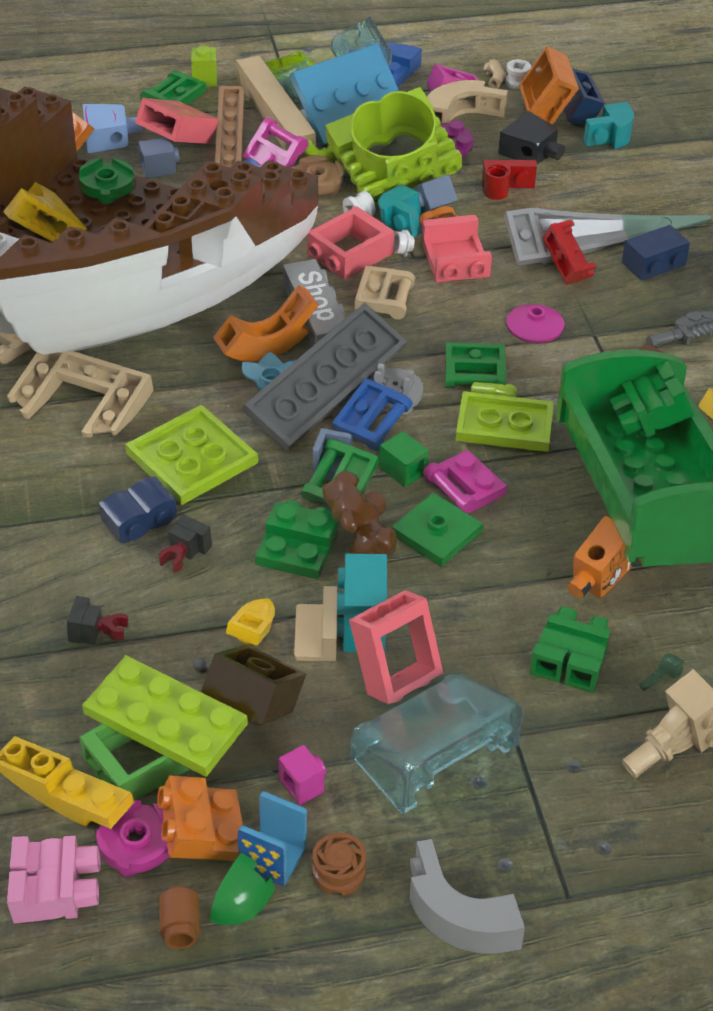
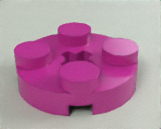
[96,800,169,877]

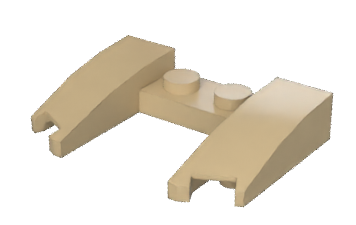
[7,351,154,437]

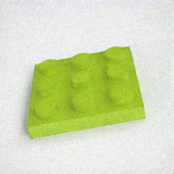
[125,404,258,505]

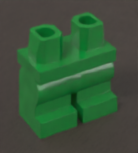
[610,360,694,437]
[529,606,611,693]

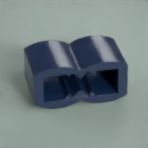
[99,477,177,543]

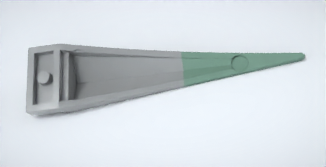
[504,208,712,266]

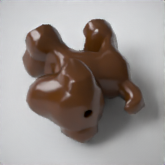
[323,471,397,559]

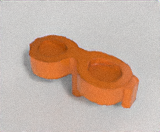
[419,206,456,228]

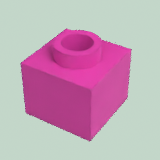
[279,745,326,806]

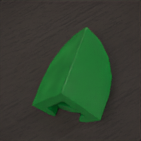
[210,852,275,926]

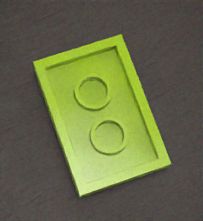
[455,391,554,452]

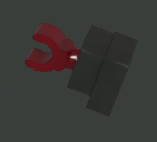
[159,514,212,573]
[67,596,128,645]

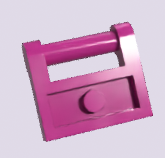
[243,118,308,167]
[423,449,507,514]

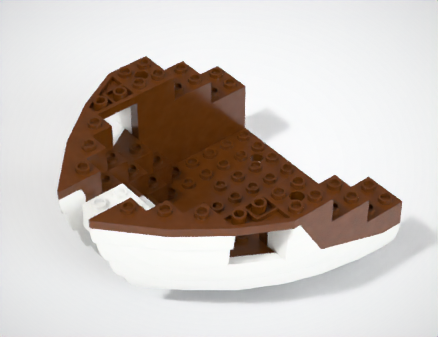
[0,86,318,355]

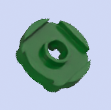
[78,158,135,204]

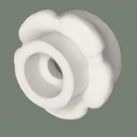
[394,230,414,257]

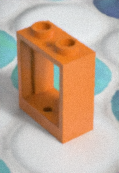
[519,46,579,125]

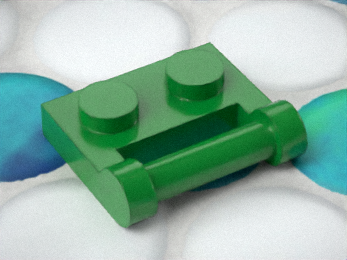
[140,70,206,105]
[445,342,506,388]
[300,439,379,506]

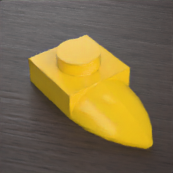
[226,598,275,646]

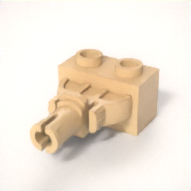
[622,669,713,779]

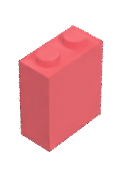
[135,98,219,144]

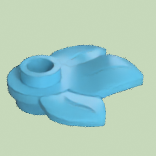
[242,352,296,390]

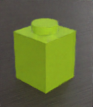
[191,46,218,87]

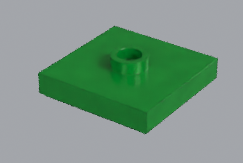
[391,493,484,567]

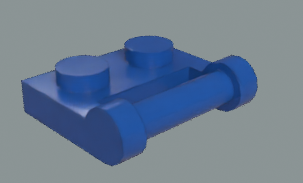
[332,378,413,451]

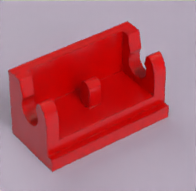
[542,220,597,285]

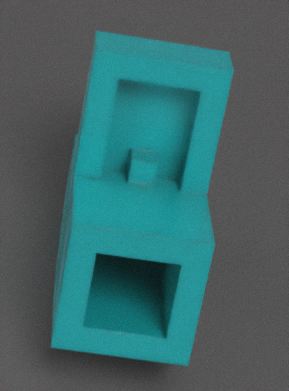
[583,102,634,149]
[378,184,421,237]

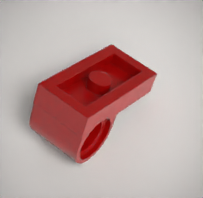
[482,160,537,200]

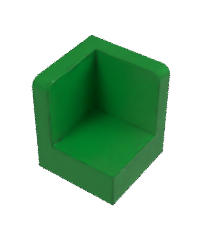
[379,432,429,488]

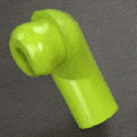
[304,140,336,163]

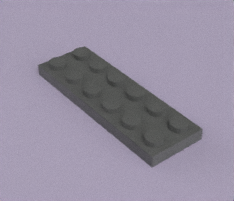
[242,302,408,451]

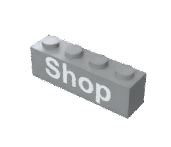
[283,259,345,347]

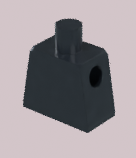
[498,111,565,165]

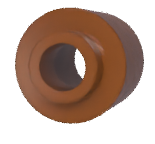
[159,885,201,949]

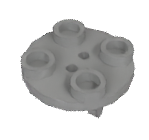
[370,363,424,415]

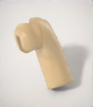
[484,59,506,89]

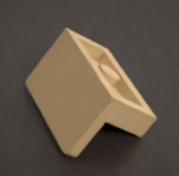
[294,586,337,662]

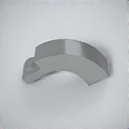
[409,839,525,954]

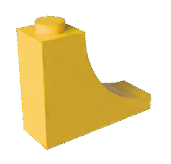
[4,182,87,242]

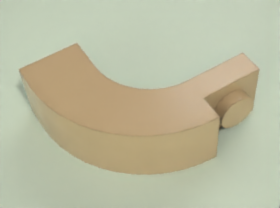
[427,80,508,123]

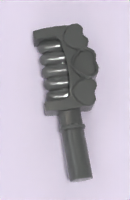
[646,311,713,347]

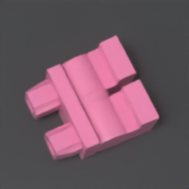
[7,836,101,924]

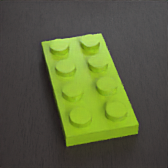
[82,655,248,777]

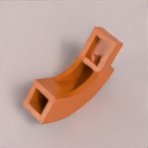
[213,285,319,362]

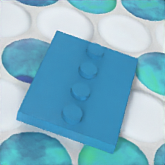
[290,43,399,147]

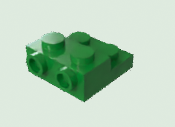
[255,500,338,580]

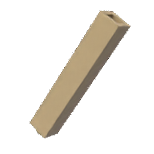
[236,56,316,159]

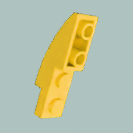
[0,736,134,829]

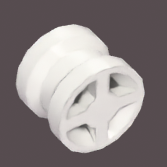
[505,59,531,90]
[343,191,376,216]

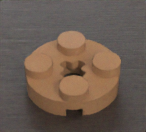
[291,155,344,195]

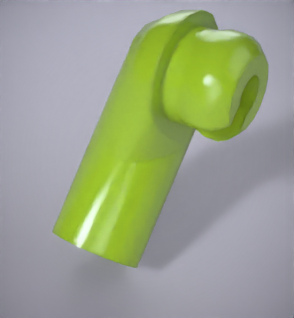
[471,382,518,397]

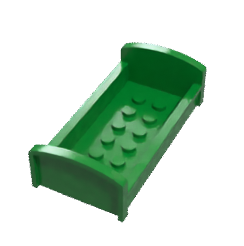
[556,350,713,567]

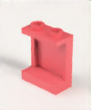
[421,215,492,283]

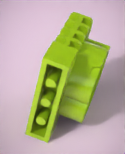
[325,87,462,205]

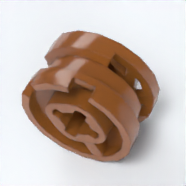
[312,833,367,896]

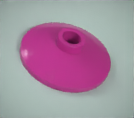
[506,304,564,343]

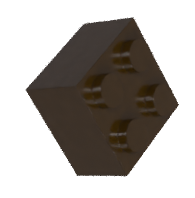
[201,644,307,725]

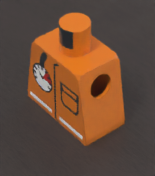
[567,516,631,599]

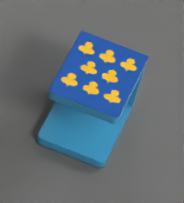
[238,791,307,887]

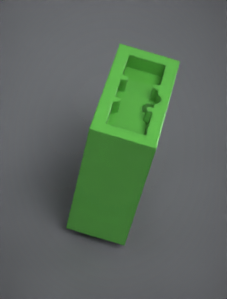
[79,724,189,800]

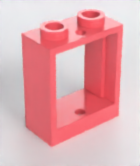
[307,206,394,280]
[349,590,443,704]

